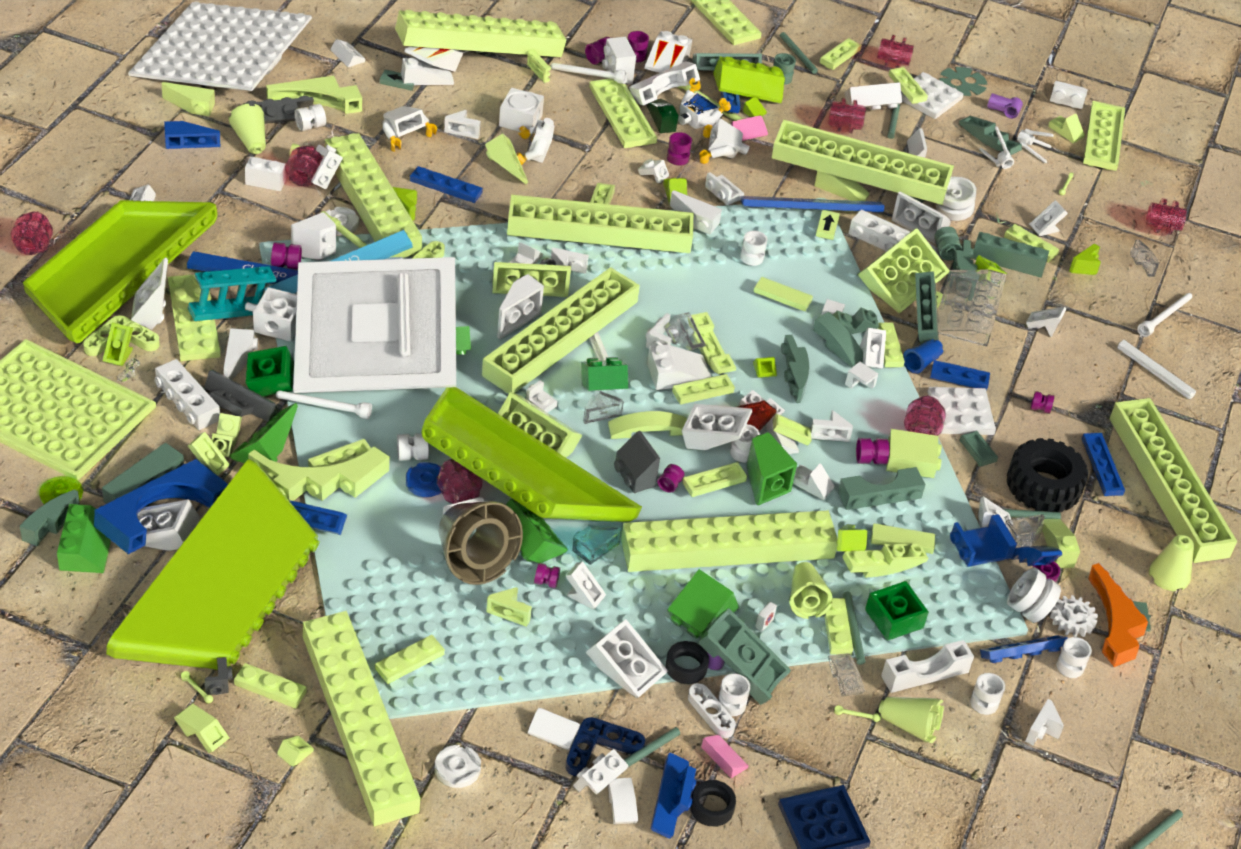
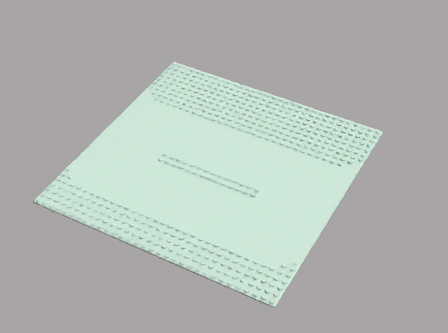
[259,198,1028,719]

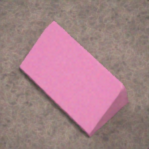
[731,116,768,141]
[701,735,748,778]

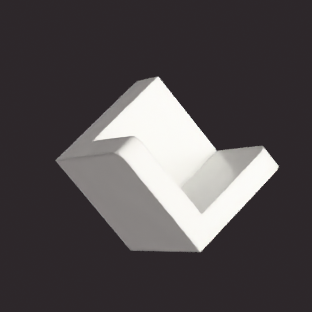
[845,362,878,388]

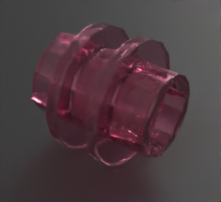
[877,35,914,68]
[828,98,866,134]
[285,145,323,187]
[1146,198,1187,235]
[11,211,53,255]
[904,395,946,436]
[437,459,483,504]

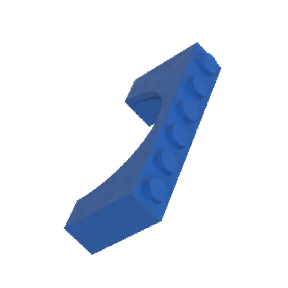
[94,459,228,554]

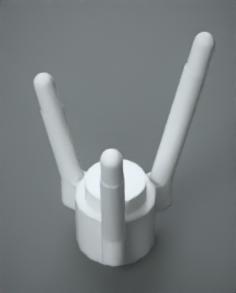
[979,126,1014,169]
[1017,128,1054,163]

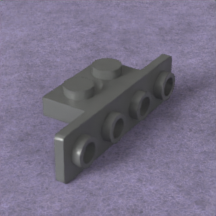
[243,96,314,124]
[204,370,276,422]

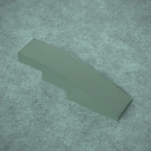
[959,115,1022,155]

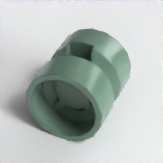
[773,53,796,85]
[934,226,963,261]

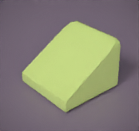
[277,736,314,766]

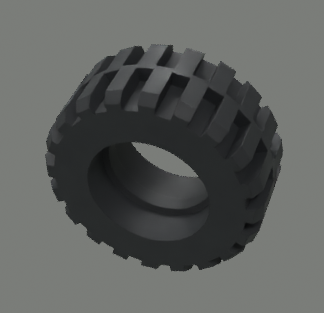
[1007,438,1088,512]

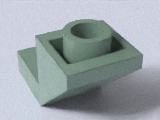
[833,307,879,334]

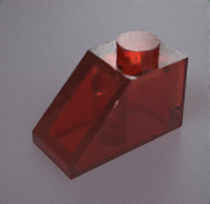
[737,400,777,431]

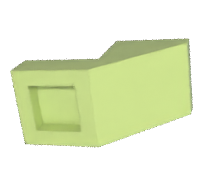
[211,413,242,457]
[174,704,229,753]

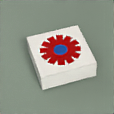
[755,602,777,632]

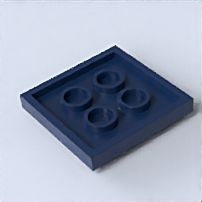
[778,785,871,849]

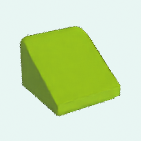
[743,97,767,117]
[753,357,777,378]

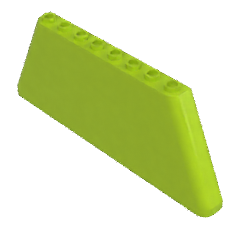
[22,200,217,343]
[421,387,642,522]
[106,459,320,670]

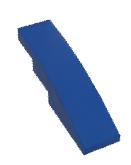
[1011,545,1062,566]

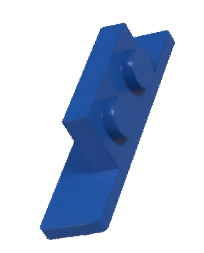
[650,753,696,839]

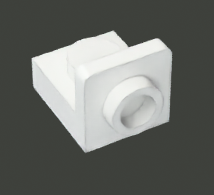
[526,380,557,413]

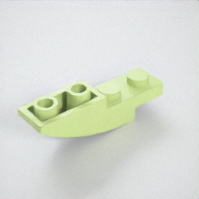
[842,543,929,578]

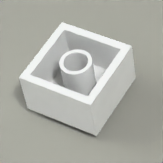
[602,37,636,84]

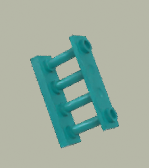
[188,266,276,321]

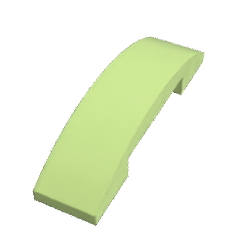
[689,312,736,374]
[608,411,687,439]

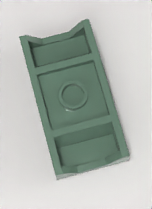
[698,608,791,705]

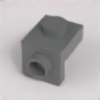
[204,657,233,695]

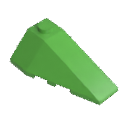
[230,403,298,463]

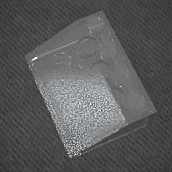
[938,269,1007,346]

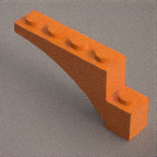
[1088,563,1148,667]

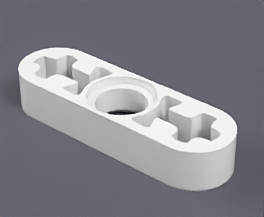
[688,683,736,738]

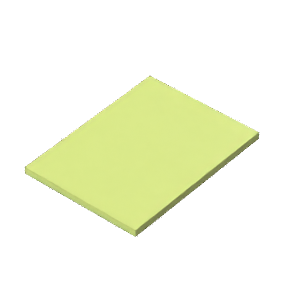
[0,339,156,481]

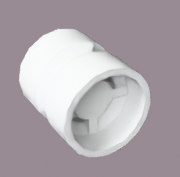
[294,104,326,131]
[740,231,768,266]
[730,424,760,463]
[397,433,429,461]
[1056,637,1092,678]
[970,673,1005,715]
[718,674,750,716]

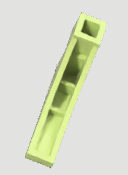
[266,76,362,114]

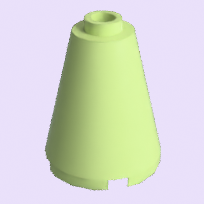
[228,104,266,154]
[1149,535,1194,591]
[789,562,832,619]
[879,697,944,743]

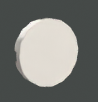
[326,207,359,236]
[434,745,481,788]

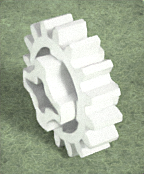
[1050,595,1098,637]

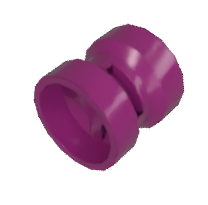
[1031,391,1055,414]
[657,464,685,493]
[534,563,561,589]

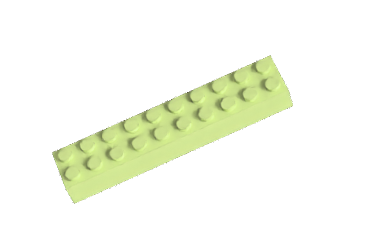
[395,10,566,57]
[772,120,954,205]
[325,133,422,258]
[507,195,694,253]
[482,267,640,394]
[1109,398,1237,563]
[621,510,838,572]
[303,611,420,826]

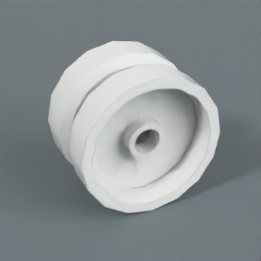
[936,176,976,221]
[1007,567,1061,623]

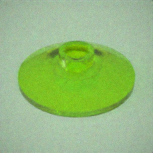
[39,476,83,504]

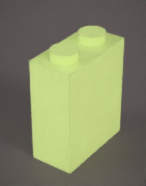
[886,429,942,478]

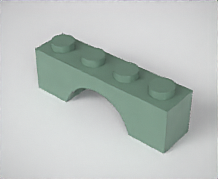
[838,467,926,510]

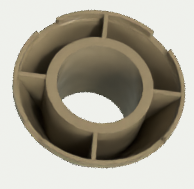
[439,501,523,585]

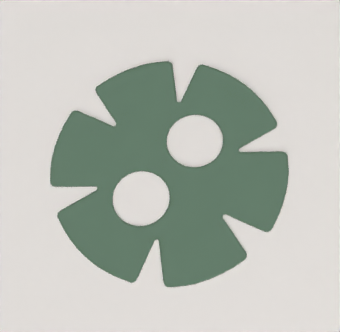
[939,67,987,96]

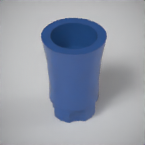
[903,339,944,374]

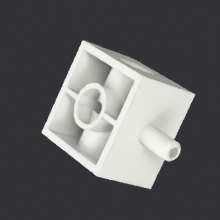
[499,88,544,132]
[245,287,297,342]

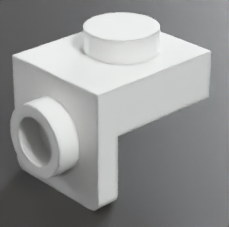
[638,159,669,183]

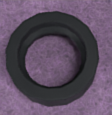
[665,641,709,684]
[690,780,736,827]

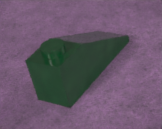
[646,99,679,134]

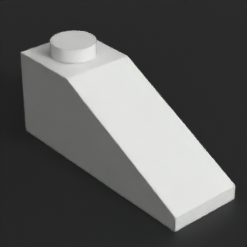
[401,58,454,85]
[670,190,722,235]
[223,329,258,380]

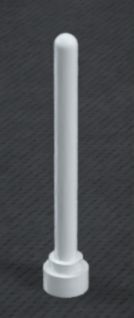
[551,63,628,84]
[1137,293,1192,337]
[276,391,372,419]

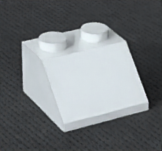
[245,156,291,191]
[291,212,336,260]

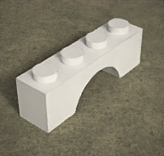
[629,61,700,105]
[881,640,974,693]

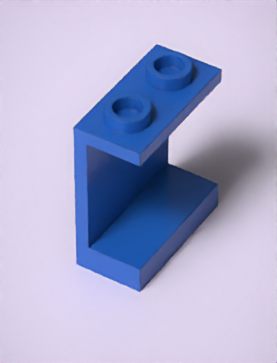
[950,514,1017,567]

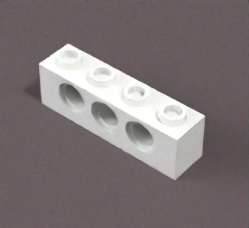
[848,209,910,251]
[154,359,220,430]

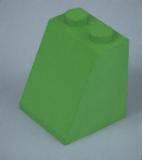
[746,432,797,506]
[667,569,739,639]

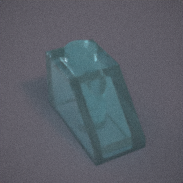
[572,526,622,565]

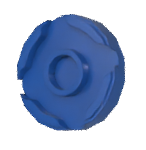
[406,462,447,497]

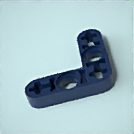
[565,717,645,776]

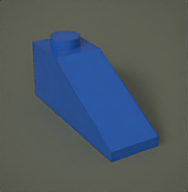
[164,121,221,149]

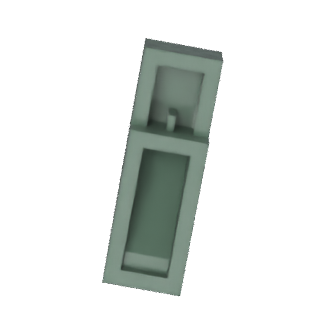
[813,312,863,367]
[20,490,80,546]

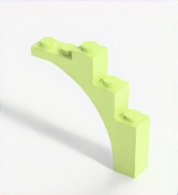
[248,447,390,501]

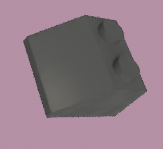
[614,431,660,493]

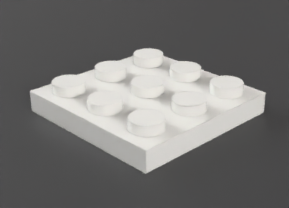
[901,72,963,119]
[928,387,996,435]

